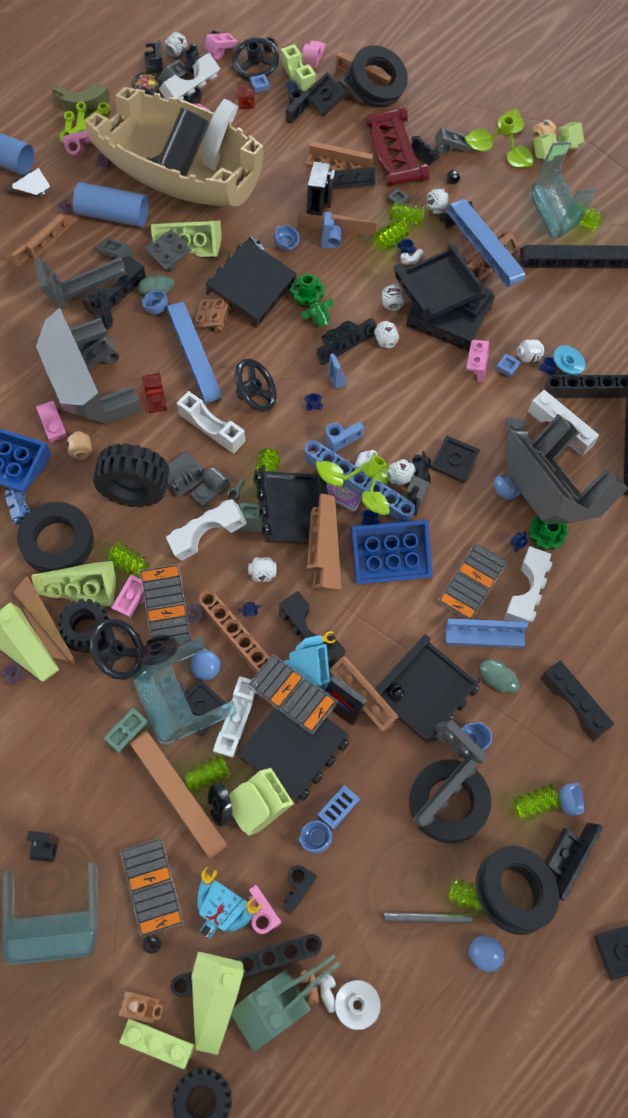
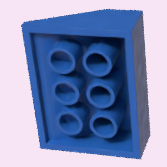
[0,429,51,493]
[350,519,433,584]

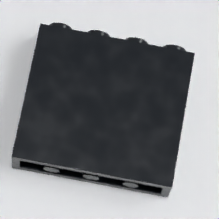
[206,239,297,328]
[394,241,483,322]
[406,294,495,351]
[254,465,328,544]
[375,634,481,744]
[237,692,349,804]

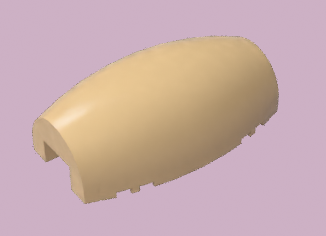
[85,87,263,207]

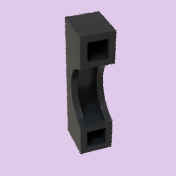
[82,256,146,315]
[278,591,346,668]
[540,660,614,742]

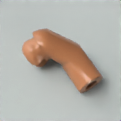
[299,969,319,1004]

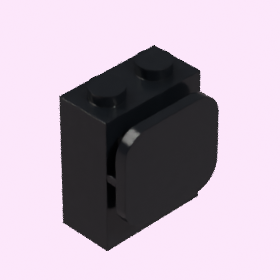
[306,162,336,216]

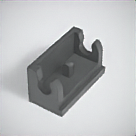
[407,475,430,516]

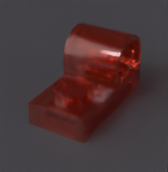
[142,373,167,413]

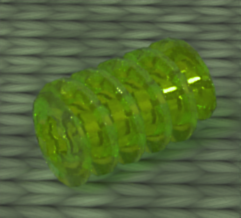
[568,197,605,232]
[389,200,425,227]
[373,217,410,250]
[252,448,281,487]
[107,540,150,579]
[184,754,231,794]
[512,784,559,822]
[448,876,487,918]

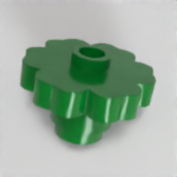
[290,274,325,306]
[300,298,334,328]
[528,517,568,551]

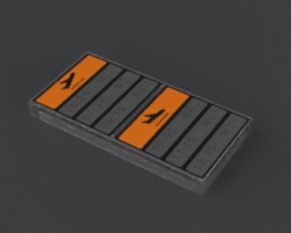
[437,542,508,620]
[139,564,192,644]
[247,654,338,735]
[120,838,184,938]

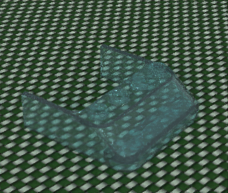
[531,142,596,239]
[133,636,236,744]
[2,862,98,965]

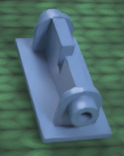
[4,489,30,525]

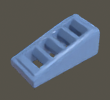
[329,354,347,389]
[317,785,360,831]

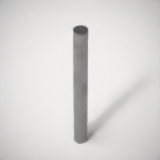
[384,912,472,923]

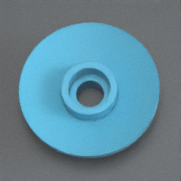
[553,345,585,375]

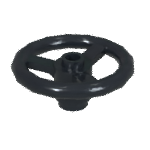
[232,37,280,80]
[235,358,277,413]
[90,618,144,680]

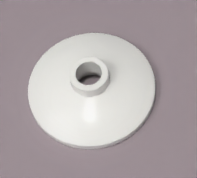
[335,980,380,1030]

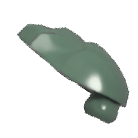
[138,274,175,295]
[479,659,520,693]

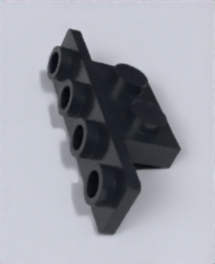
[316,318,377,365]
[545,823,603,901]

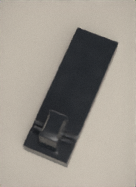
[330,166,376,189]

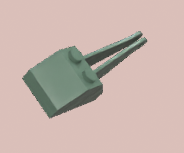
[231,955,341,1052]

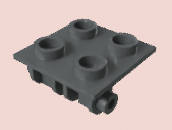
[145,229,192,272]
[167,451,206,497]

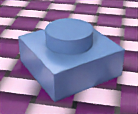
[250,74,270,93]
[496,354,521,378]

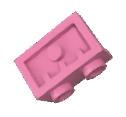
[467,340,489,382]

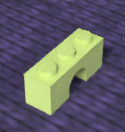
[281,44,316,92]
[533,122,584,161]
[119,1019,195,1069]

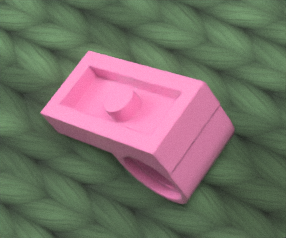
[204,33,238,60]
[302,40,326,69]
[62,130,92,158]
[36,401,67,443]
[111,575,149,619]
[248,885,282,935]

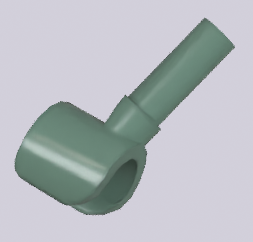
[228,478,245,501]

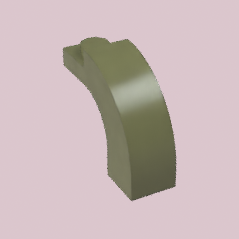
[51,81,110,114]

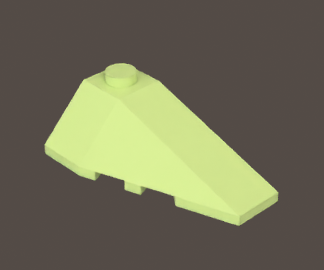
[151,220,222,257]
[31,561,116,607]
[0,603,60,682]
[192,952,244,1055]

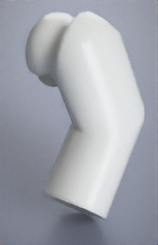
[400,249,424,265]
[355,450,378,468]
[320,975,336,1013]

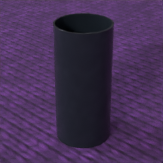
[157,108,210,177]

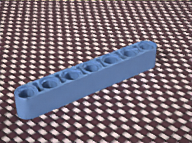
[447,198,525,287]
[166,301,222,404]
[304,441,415,521]

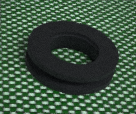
[348,45,408,107]
[17,502,94,573]
[409,759,491,843]
[476,845,559,935]

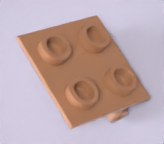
[193,298,231,333]

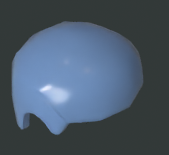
[274,225,299,251]
[142,290,168,315]
[494,474,521,500]
[191,650,221,681]
[461,722,492,751]
[558,783,584,816]
[299,820,332,854]
[468,935,505,973]

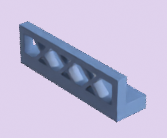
[445,619,528,648]

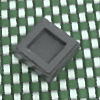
[387,188,410,210]

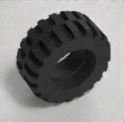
[93,443,170,507]

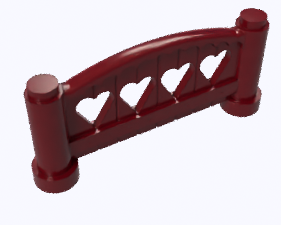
[365,105,429,186]

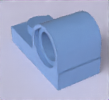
[321,212,341,248]
[325,422,364,452]

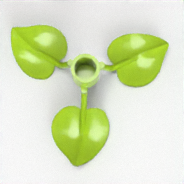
[465,108,533,168]
[316,455,389,515]

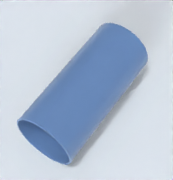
[0,133,34,175]
[73,182,149,227]

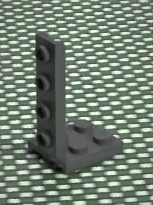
[34,258,126,310]
[413,720,488,826]

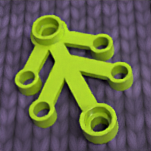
[59,102,111,144]

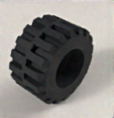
[57,599,109,653]
[171,1068,232,1118]

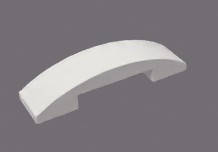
[201,99,238,170]
[213,676,257,758]

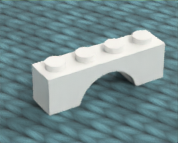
[159,53,220,100]
[528,390,599,456]
[177,391,245,454]
[166,499,247,561]
[504,546,552,624]

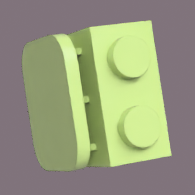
[229,768,294,836]

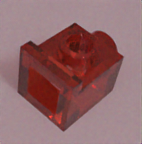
[237,83,255,109]

